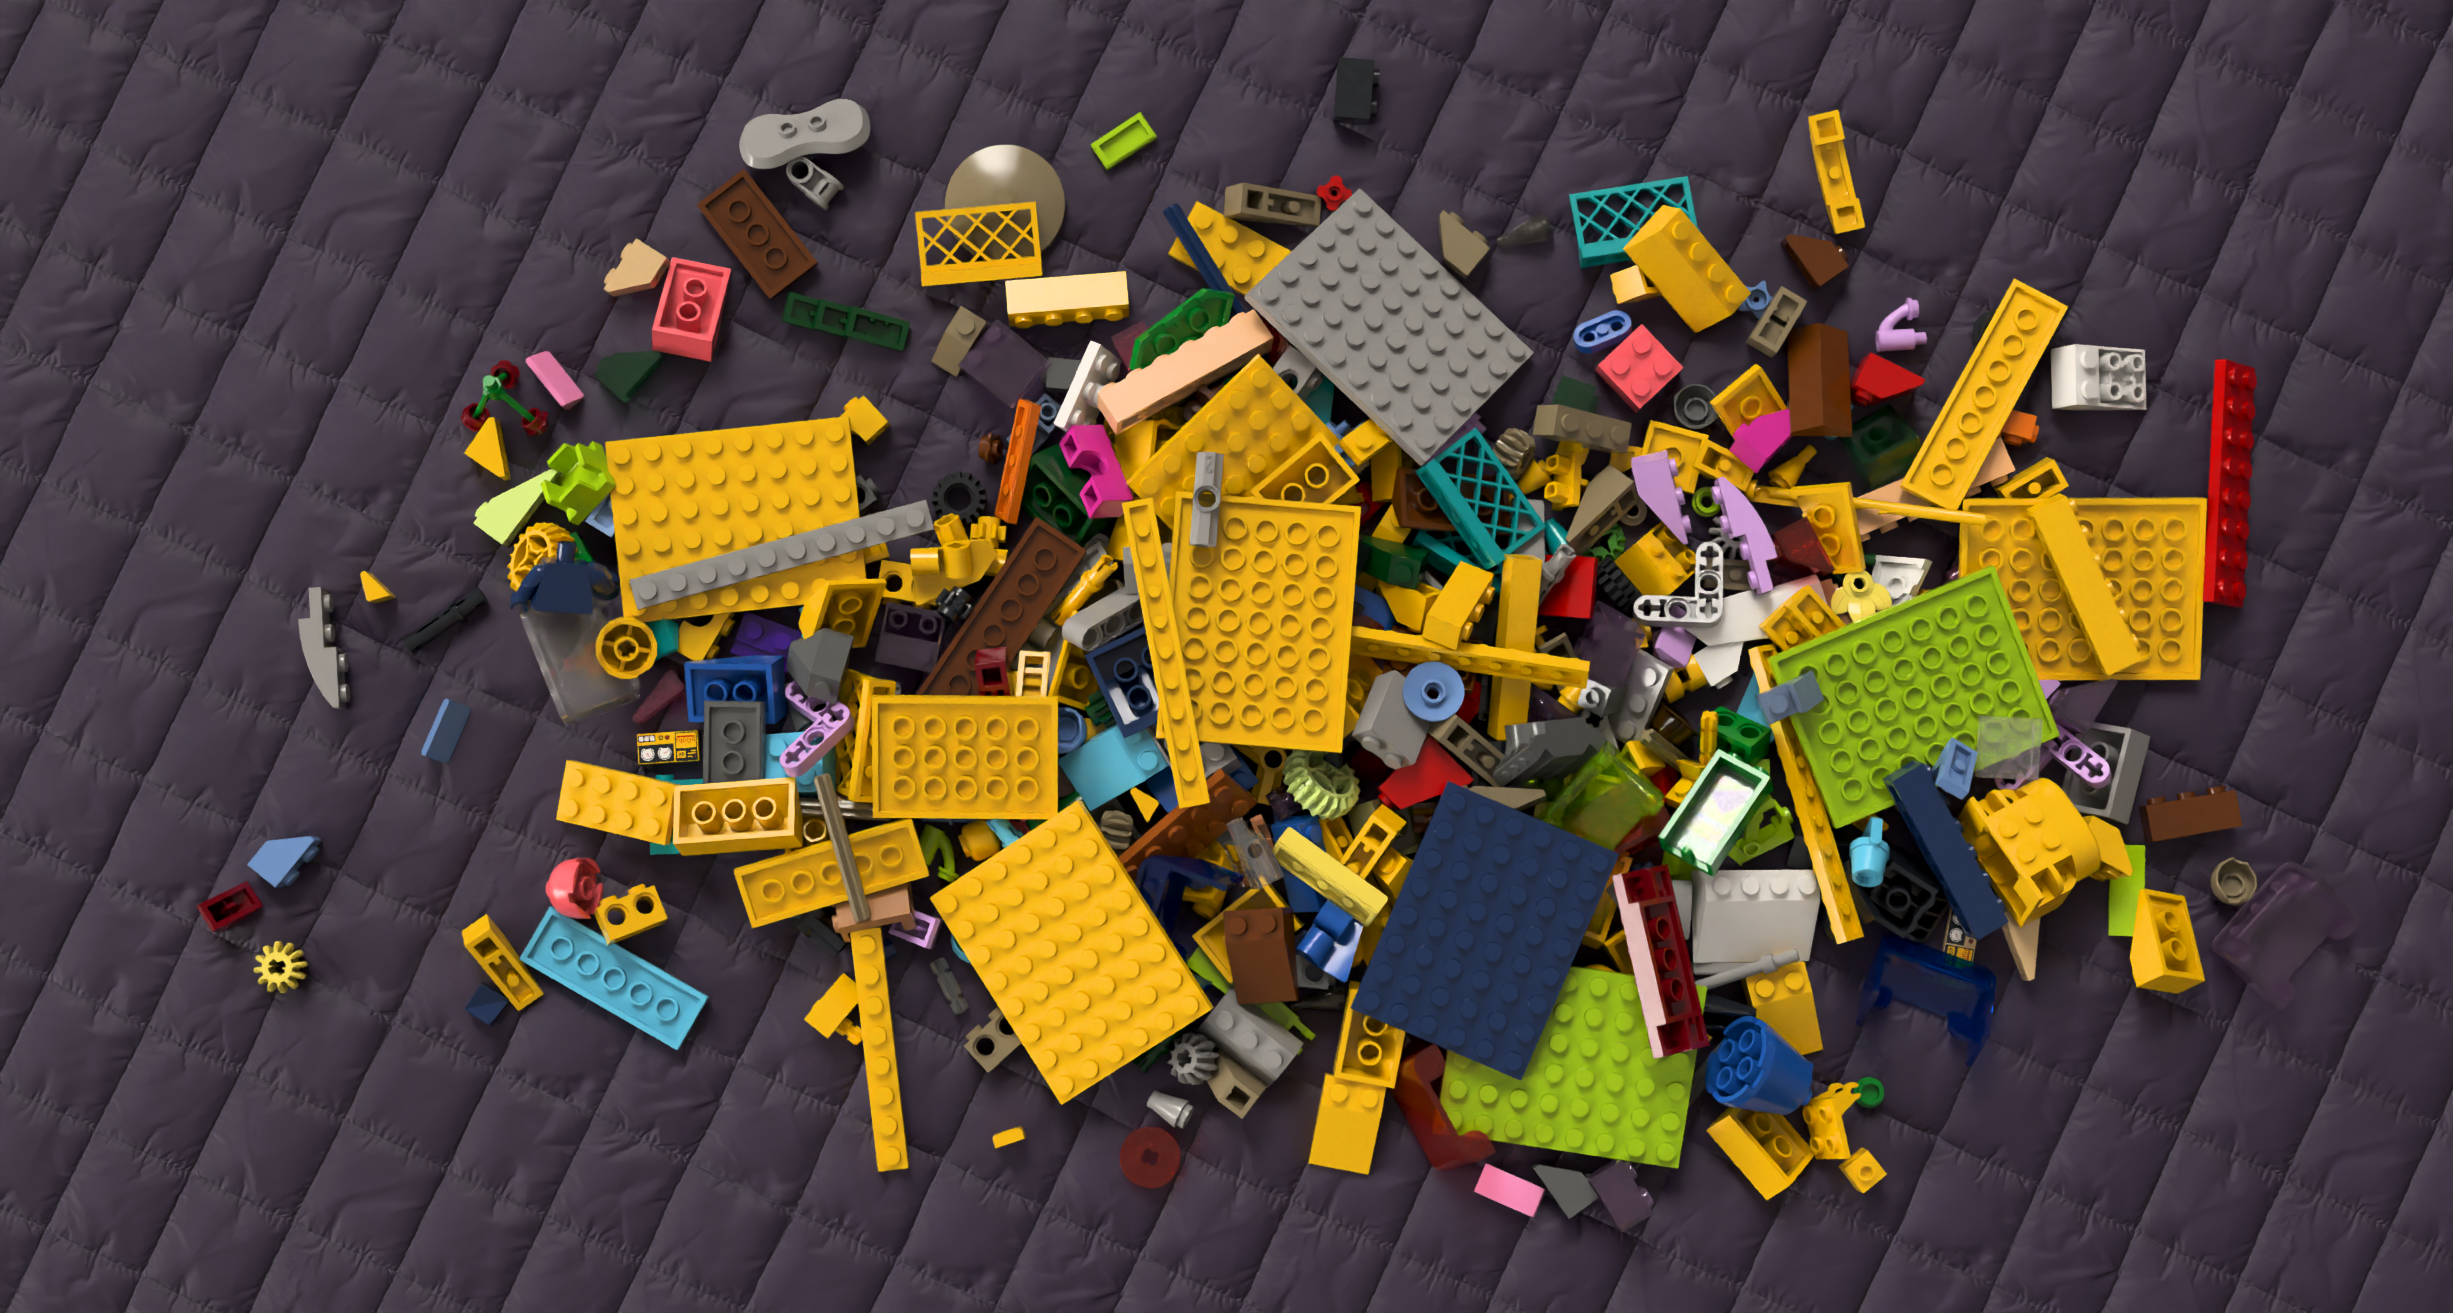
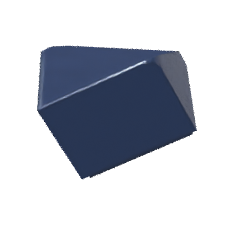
[464,983,509,1026]

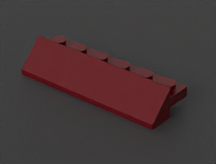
[1612,864,1710,1059]

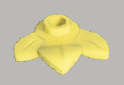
[1831,570,1892,622]

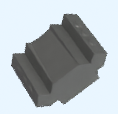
[1491,717,1606,787]

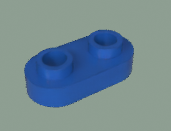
[1573,310,1632,354]

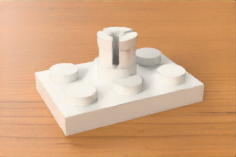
[1054,341,1122,433]

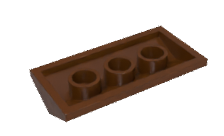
[1787,323,1852,437]
[1392,467,1511,537]

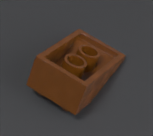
[1223,907,1299,1004]

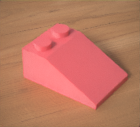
[652,257,731,362]

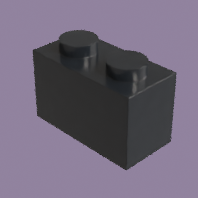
[1333,57,1380,125]

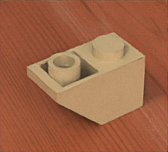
[604,238,670,297]

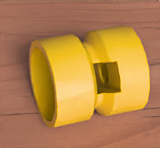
[1663,653,1707,704]

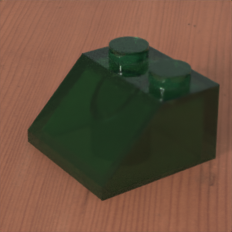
[1839,405,1921,490]

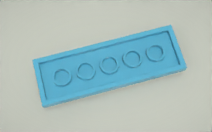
[519,906,709,1050]

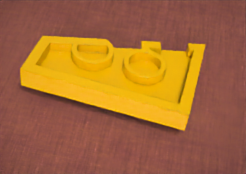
[1789,482,1866,574]

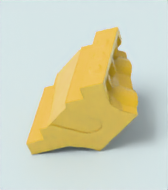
[1114,406,1186,501]

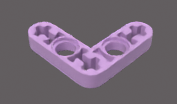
[780,680,855,777]
[1995,723,2112,791]

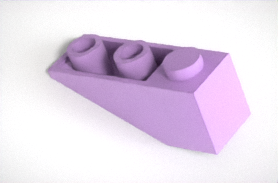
[1631,450,1692,544]

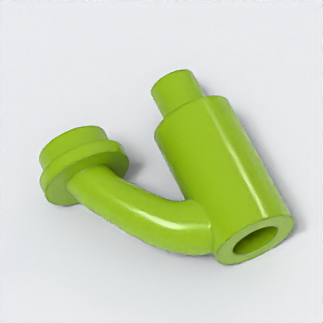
[919,824,960,883]

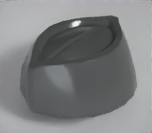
[1672,384,1719,429]

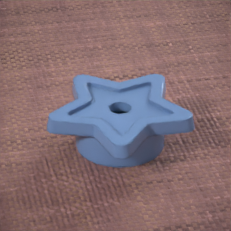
[1738,281,1773,319]

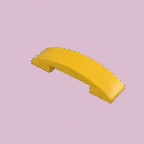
[1808,110,1865,234]

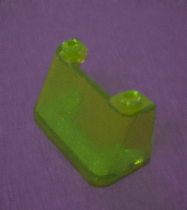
[1537,740,1665,850]

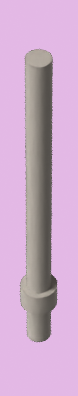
[1695,949,1800,990]

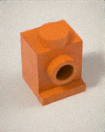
[1996,410,2039,446]

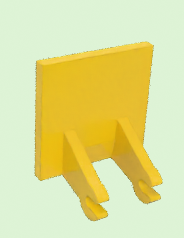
[1803,1082,1861,1159]

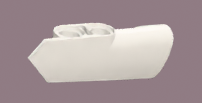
[1684,574,1827,646]

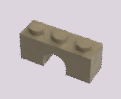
[1533,405,1632,453]

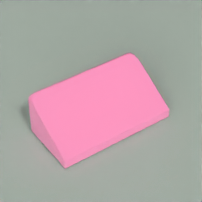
[525,351,584,410]

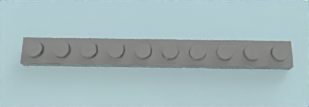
[629,500,934,610]

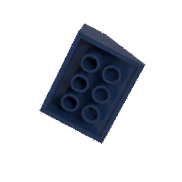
[1085,626,1159,739]

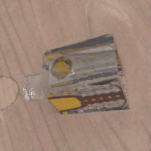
[1223,817,1284,890]

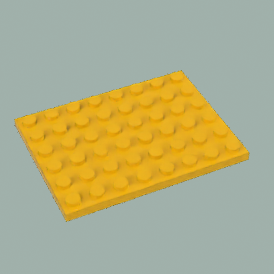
[605,416,867,622]
[1156,491,1361,753]
[1958,497,2207,680]
[930,799,1214,1105]

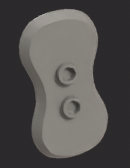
[739,99,871,169]

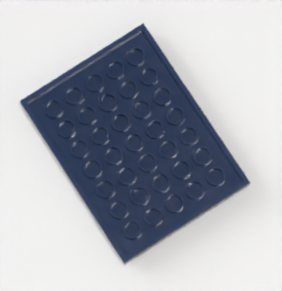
[1350,780,1619,1080]

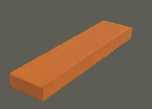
[994,399,1041,524]

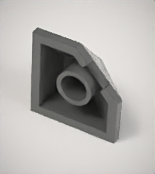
[786,628,854,704]

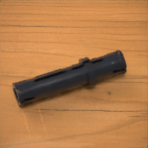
[402,587,489,654]

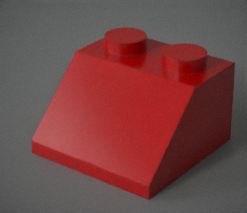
[1850,352,1926,407]

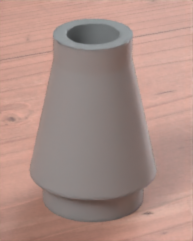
[1147,1090,1194,1129]

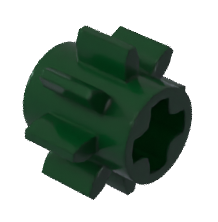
[1085,689,1116,729]

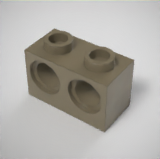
[1746,286,1808,358]
[964,1006,1022,1073]

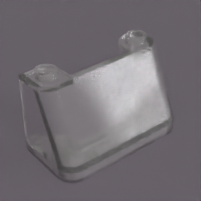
[519,593,642,726]

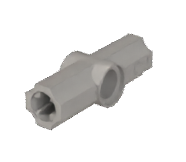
[1189,452,1224,548]

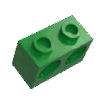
[1697,706,1771,767]

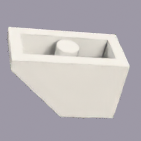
[1693,642,1743,689]

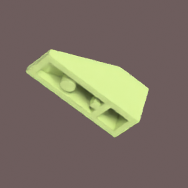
[474,469,562,547]

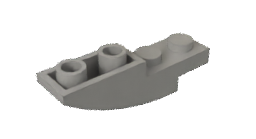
[298,587,350,709]

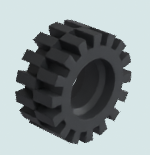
[932,471,987,527]
[1597,556,1643,613]

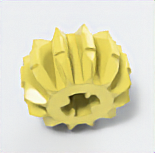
[253,941,308,993]

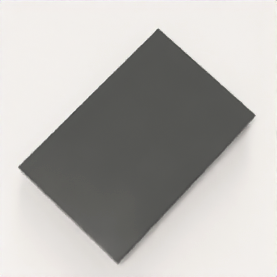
[703,701,766,784]

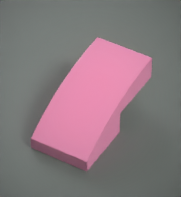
[1474,1163,1546,1217]

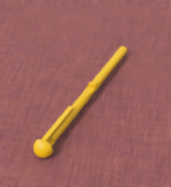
[1744,479,1987,526]

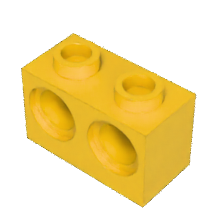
[879,560,938,611]
[594,884,668,946]

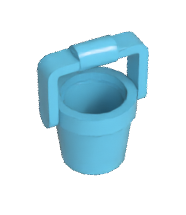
[1849,817,1890,887]

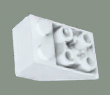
[2051,344,2146,410]

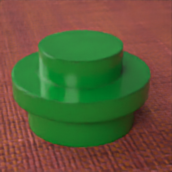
[1853,1077,1884,1108]

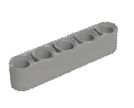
[1062,586,1144,652]

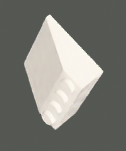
[1692,870,1820,963]

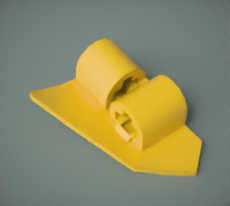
[910,539,998,606]

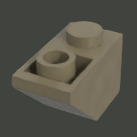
[1438,210,1490,280]
[1206,1049,1268,1119]

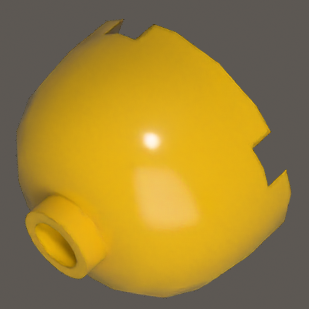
[596,617,657,679]

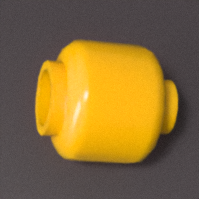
[958,819,1001,861]

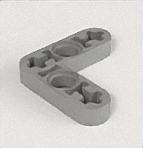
[1633,542,1723,629]

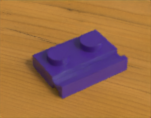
[730,611,802,674]

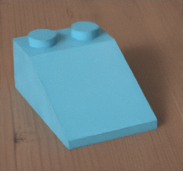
[1058,723,1169,811]

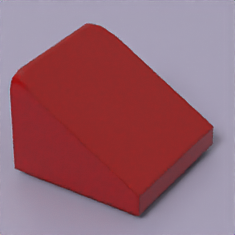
[1347,480,1386,526]

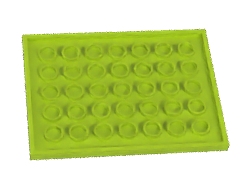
[1767,565,2060,829]
[1435,965,1707,1169]

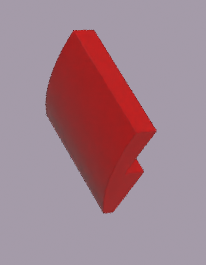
[1537,554,1599,619]

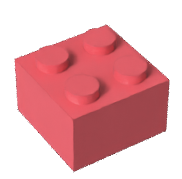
[1595,324,1684,413]

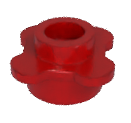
[1316,175,1352,211]

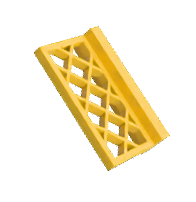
[915,201,1043,286]
[835,670,896,803]

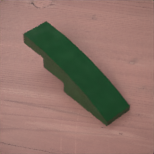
[781,292,910,351]

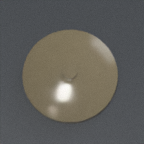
[945,145,1065,260]

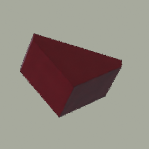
[196,881,263,932]

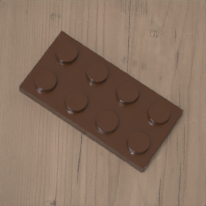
[697,169,818,301]

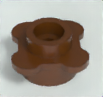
[978,432,1003,464]

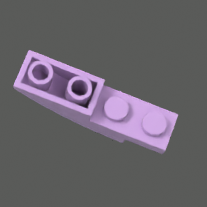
[1711,477,1777,595]

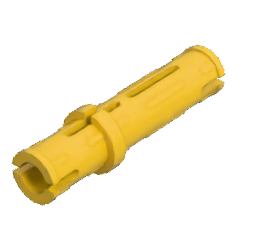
[1051,555,1118,627]

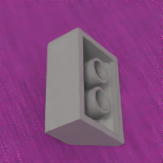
[2062,720,2150,825]
[1196,986,1303,1088]

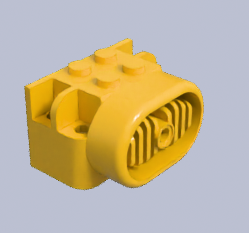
[1957,778,2101,928]

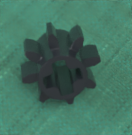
[935,586,973,624]

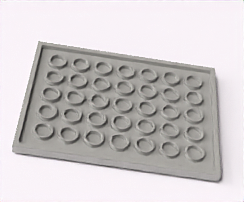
[1244,188,1534,467]

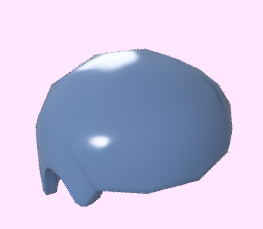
[1058,707,1087,754]

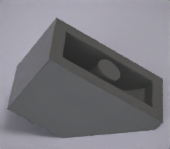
[1531,1163,1599,1219]

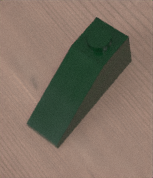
[1359,534,1429,590]

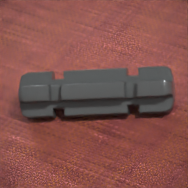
[930,957,969,1015]

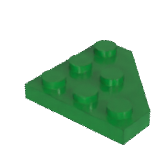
[1129,288,1234,371]

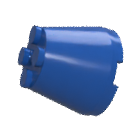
[1705,1016,1813,1115]

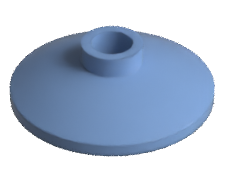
[1403,661,1465,722]

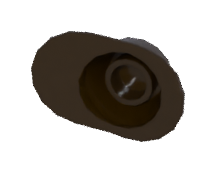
[1652,700,1701,747]

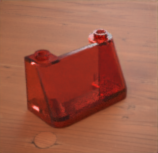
[1388,1042,1496,1172]

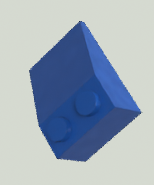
[684,655,787,724]

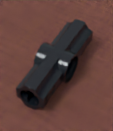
[789,908,849,957]

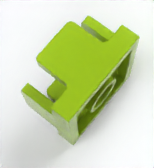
[541,441,616,526]

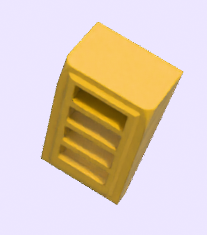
[1015,651,1051,696]

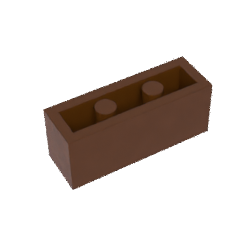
[2138,785,2243,842]

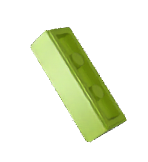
[2108,845,2145,936]

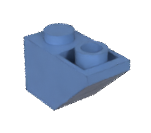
[247,836,322,888]

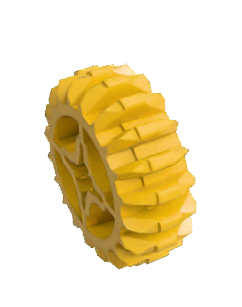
[507,522,578,602]

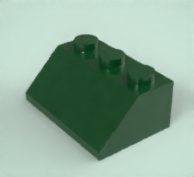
[1020,444,1110,547]

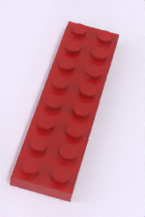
[2203,359,2257,608]

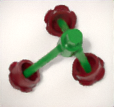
[461,360,549,436]

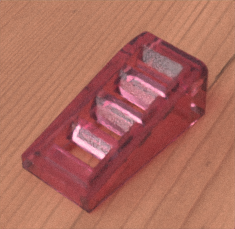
[632,669,686,725]

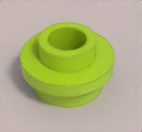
[1692,487,1721,517]

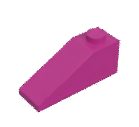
[1729,409,1793,474]

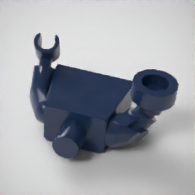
[510,541,621,614]

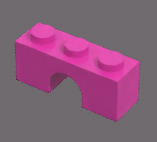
[1059,425,1133,518]

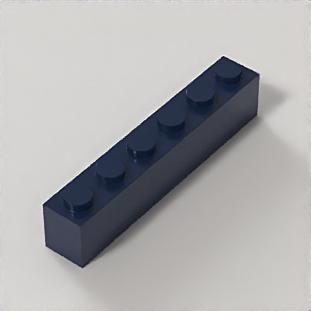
[1882,761,2009,940]

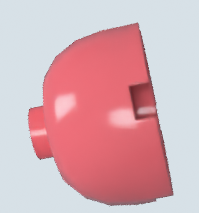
[546,858,603,919]

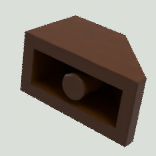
[1780,234,1849,291]

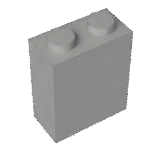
[1352,670,1431,770]

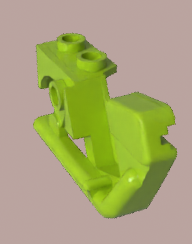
[1662,794,1795,882]

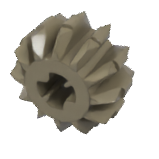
[1490,428,1536,480]
[1099,810,1133,857]

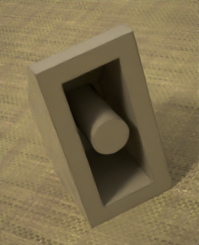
[931,306,989,377]

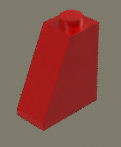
[1376,736,1474,810]

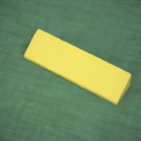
[1270,827,1388,927]

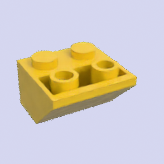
[1614,521,1696,596]
[2083,815,2133,882]

